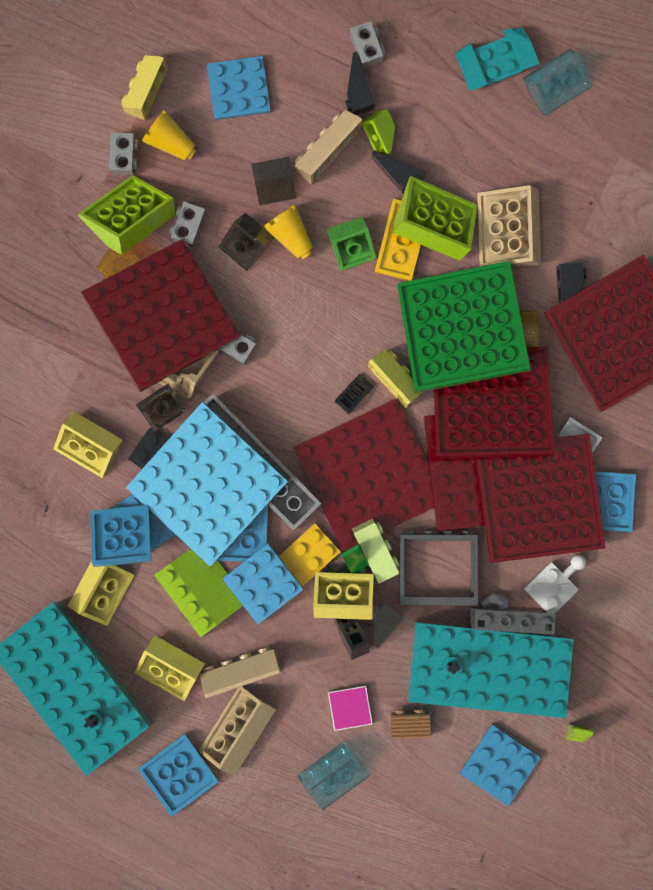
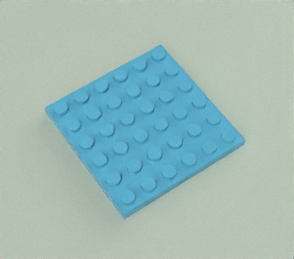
[126,402,288,567]

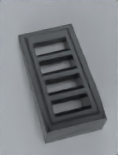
[334,374,374,415]

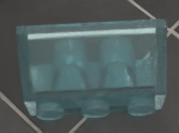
[523,48,592,116]
[297,741,370,810]

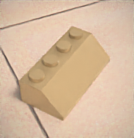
[294,110,362,185]
[199,646,281,698]
[199,686,276,776]

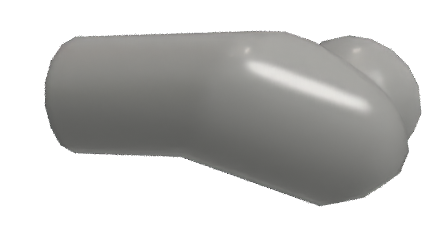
[479,593,509,609]

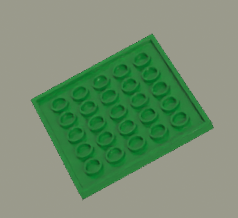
[397,261,531,393]

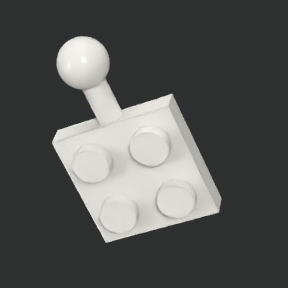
[524,554,586,614]

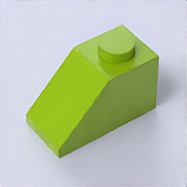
[362,109,395,155]

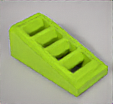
[566,724,593,742]

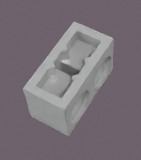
[349,21,385,69]
[109,133,139,175]
[169,202,206,248]
[219,329,257,365]

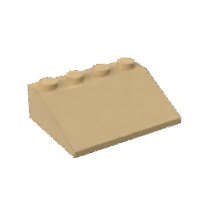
[477,185,541,267]

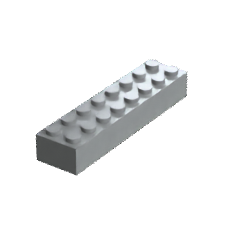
[186,394,321,531]

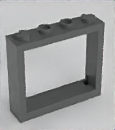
[399,531,478,605]
[468,608,556,634]

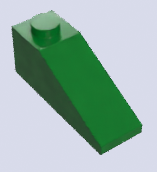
[341,544,369,574]

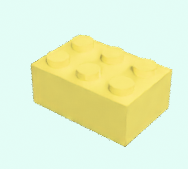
[313,572,374,620]

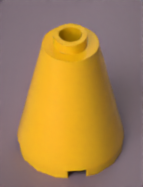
[142,110,196,160]
[264,204,313,259]

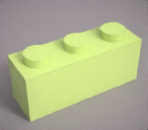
[352,519,400,584]

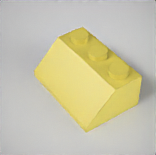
[121,55,167,120]
[368,349,424,408]
[53,411,123,478]
[68,561,134,626]
[134,635,205,701]

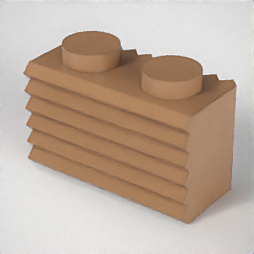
[390,709,431,739]

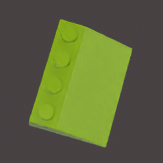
[78,175,175,255]
[393,176,478,261]
[154,549,243,637]

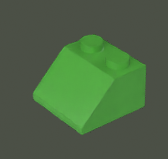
[327,217,376,271]

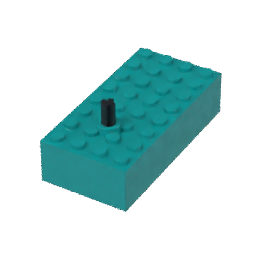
[0,601,153,776]
[407,621,574,718]

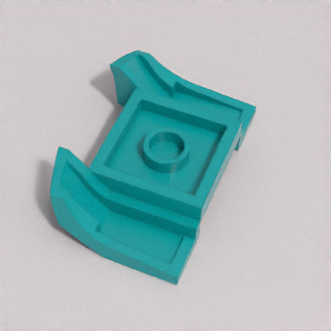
[456,28,540,92]

